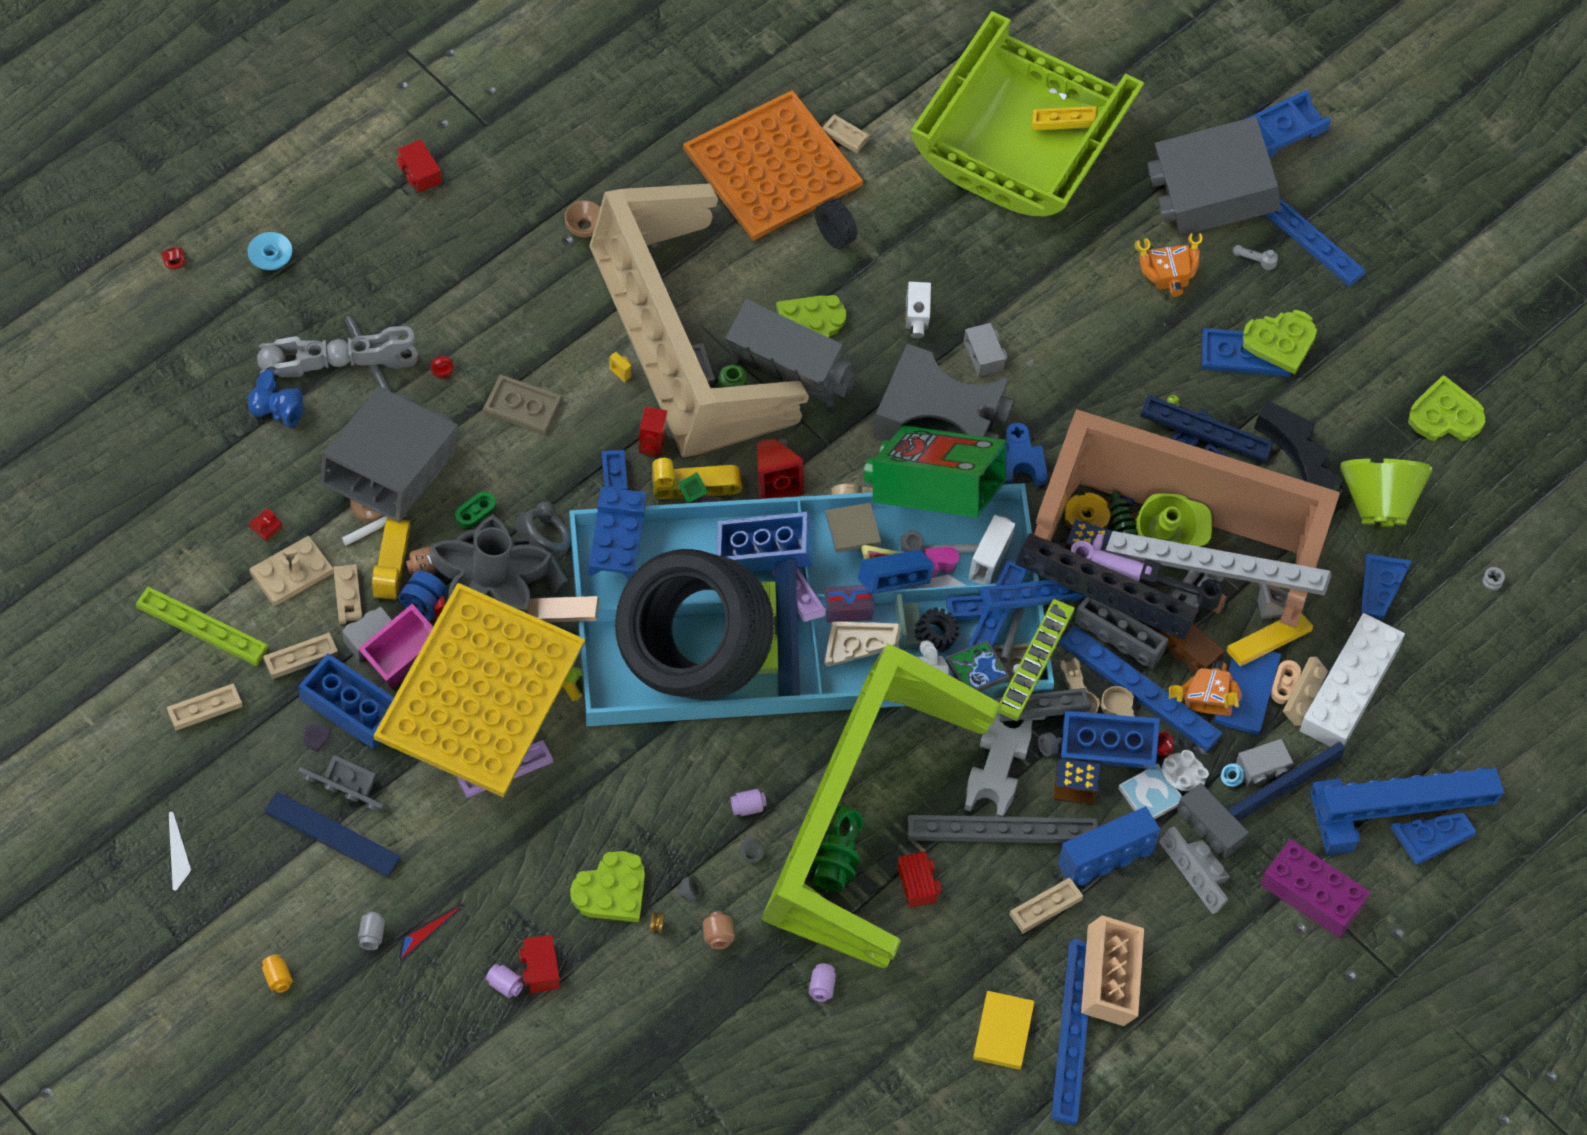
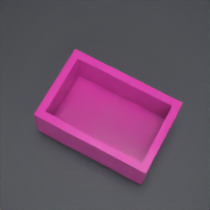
[358,604,433,690]

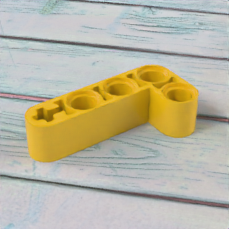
[652,458,742,500]
[372,518,410,600]

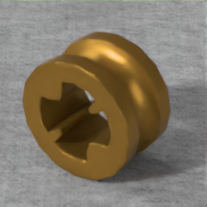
[650,911,664,934]

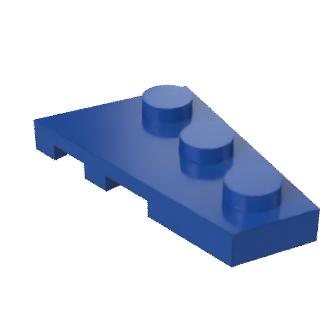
[1360,554,1411,620]
[1390,813,1477,865]

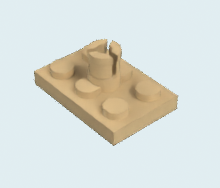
[250,536,334,607]

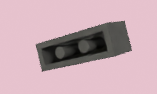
[1177,783,1249,859]

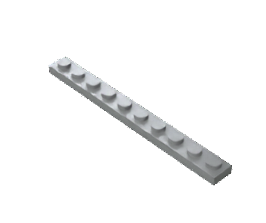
[1106,531,1332,595]

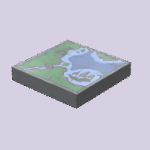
[945,640,1009,692]

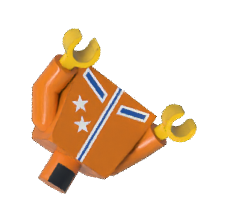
[1134,233,1203,297]
[1168,661,1242,716]

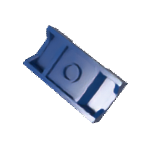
[1246,90,1331,158]
[588,487,646,579]

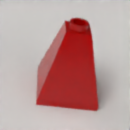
[757,439,805,499]

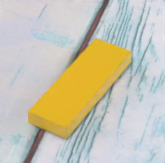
[1032,106,1098,130]

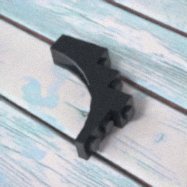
[1254,400,1345,500]

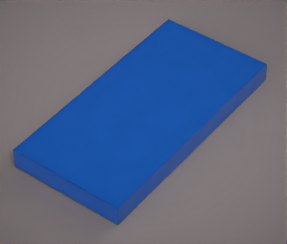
[1201,328,1291,377]
[1214,651,1281,736]

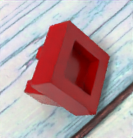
[249,509,282,541]

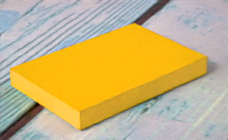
[973,991,1035,1070]

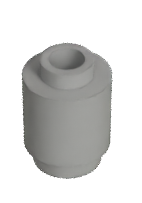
[358,912,385,950]

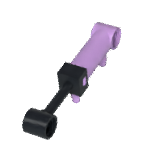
[1071,534,1223,610]

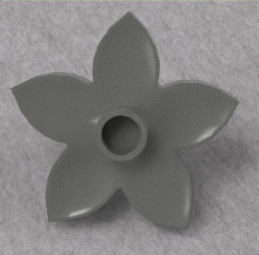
[429,515,552,614]

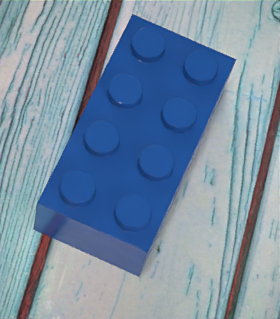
[716,512,814,572]
[298,653,394,750]
[1061,711,1160,770]
[1058,806,1160,886]

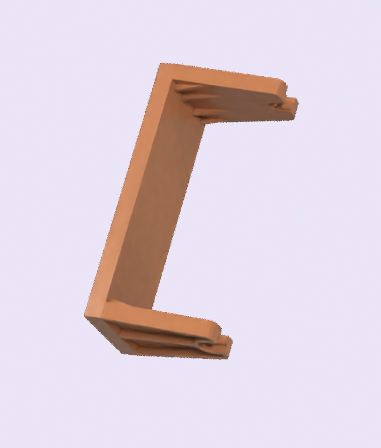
[1034,409,1340,628]

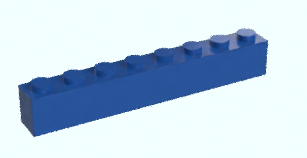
[1316,767,1504,824]

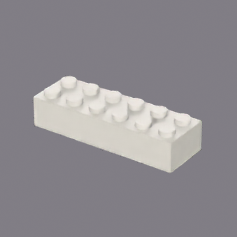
[1300,613,1405,747]

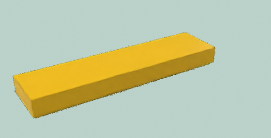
[1226,613,1313,667]

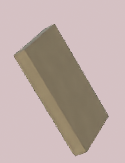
[483,374,563,435]

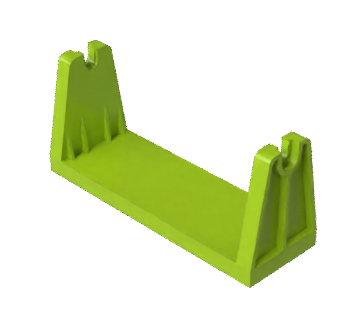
[761,643,1001,968]

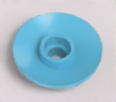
[248,232,292,270]

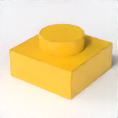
[609,352,631,383]

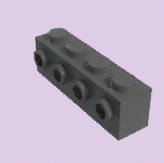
[1075,597,1168,669]

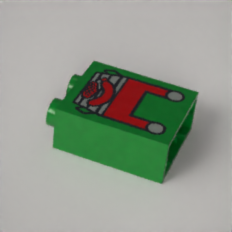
[864,425,1007,518]

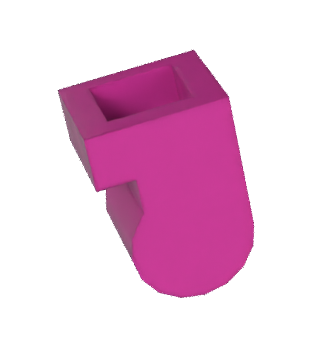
[924,547,959,578]

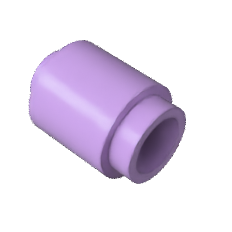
[730,789,767,816]
[486,964,523,998]
[809,964,836,1002]

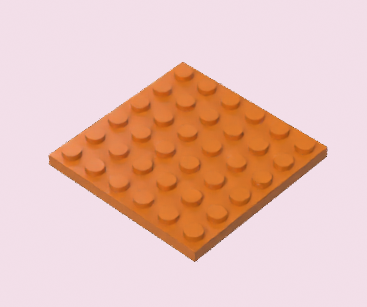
[683,90,863,241]

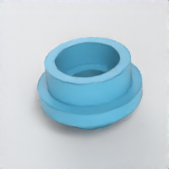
[1221,764,1245,787]

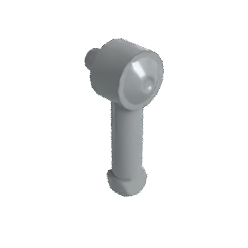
[1233,245,1278,270]

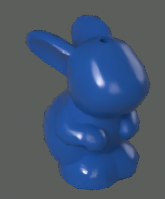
[248,369,304,429]

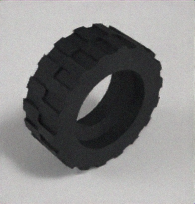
[815,198,858,249]

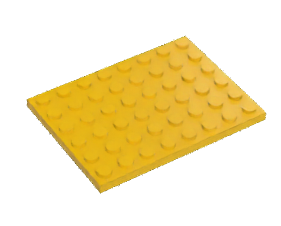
[374,583,585,797]

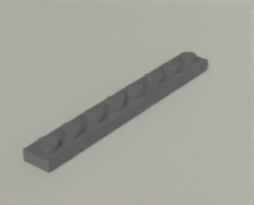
[907,815,1098,843]

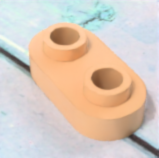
[1271,660,1301,704]

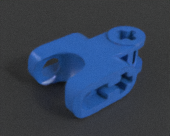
[1004,423,1047,487]

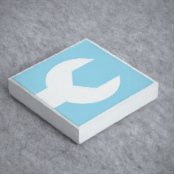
[1118,764,1182,820]

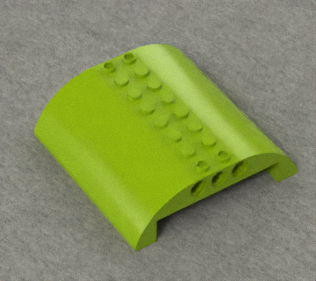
[910,11,1144,216]

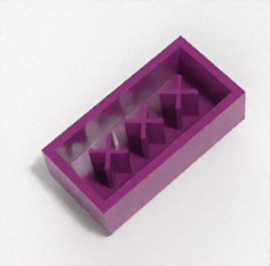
[1260,839,1370,938]

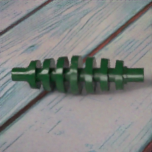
[1109,491,1141,562]

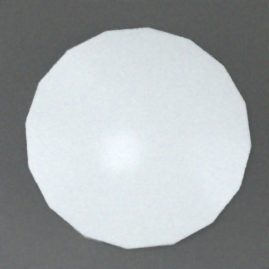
[1162,750,1209,791]

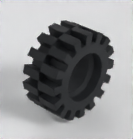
[914,607,960,653]

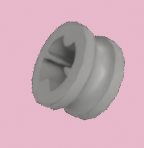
[1483,567,1505,590]

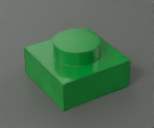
[677,472,708,503]

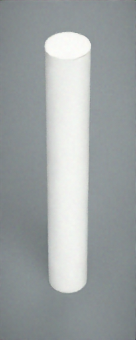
[342,514,407,546]

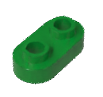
[455,492,496,529]

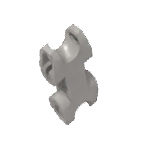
[964,714,1033,817]

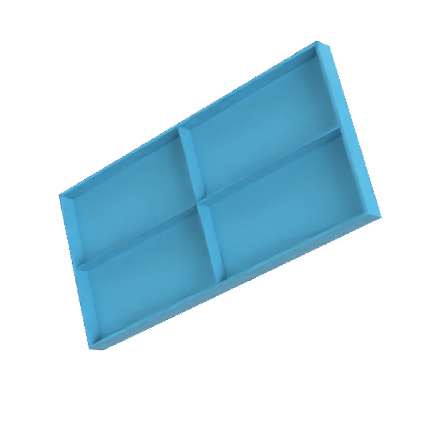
[570,483,1054,726]

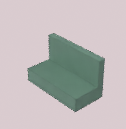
[894,594,922,649]

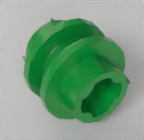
[810,835,860,892]

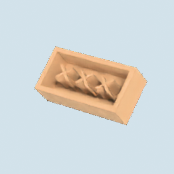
[1081,915,1144,1026]

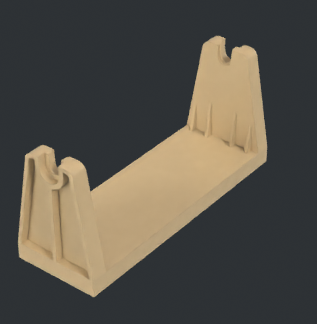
[589,184,809,458]

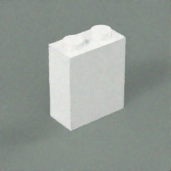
[968,515,1015,585]

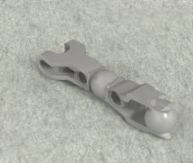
[257,326,418,377]

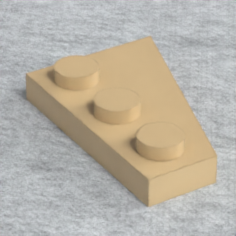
[824,621,901,667]

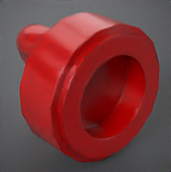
[161,246,185,269]
[431,356,453,379]
[1157,731,1174,758]

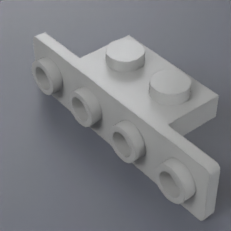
[1159,827,1230,914]

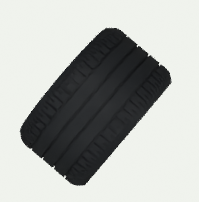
[615,549,774,700]

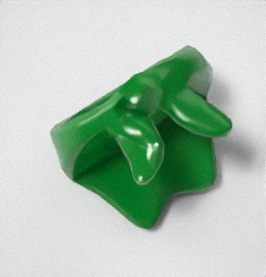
[826,804,863,840]

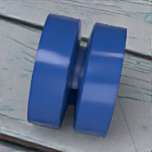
[398,571,449,620]

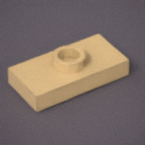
[822,115,870,153]

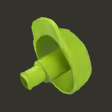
[1136,494,1212,547]

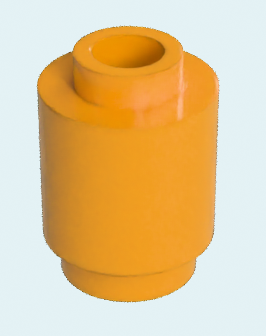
[262,954,293,993]

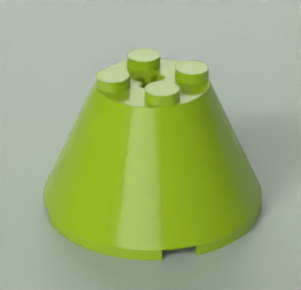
[1340,459,1432,527]

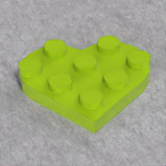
[776,295,846,338]
[1242,310,1317,374]
[1408,375,1485,441]
[570,851,645,922]

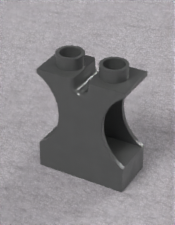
[873,344,1015,441]

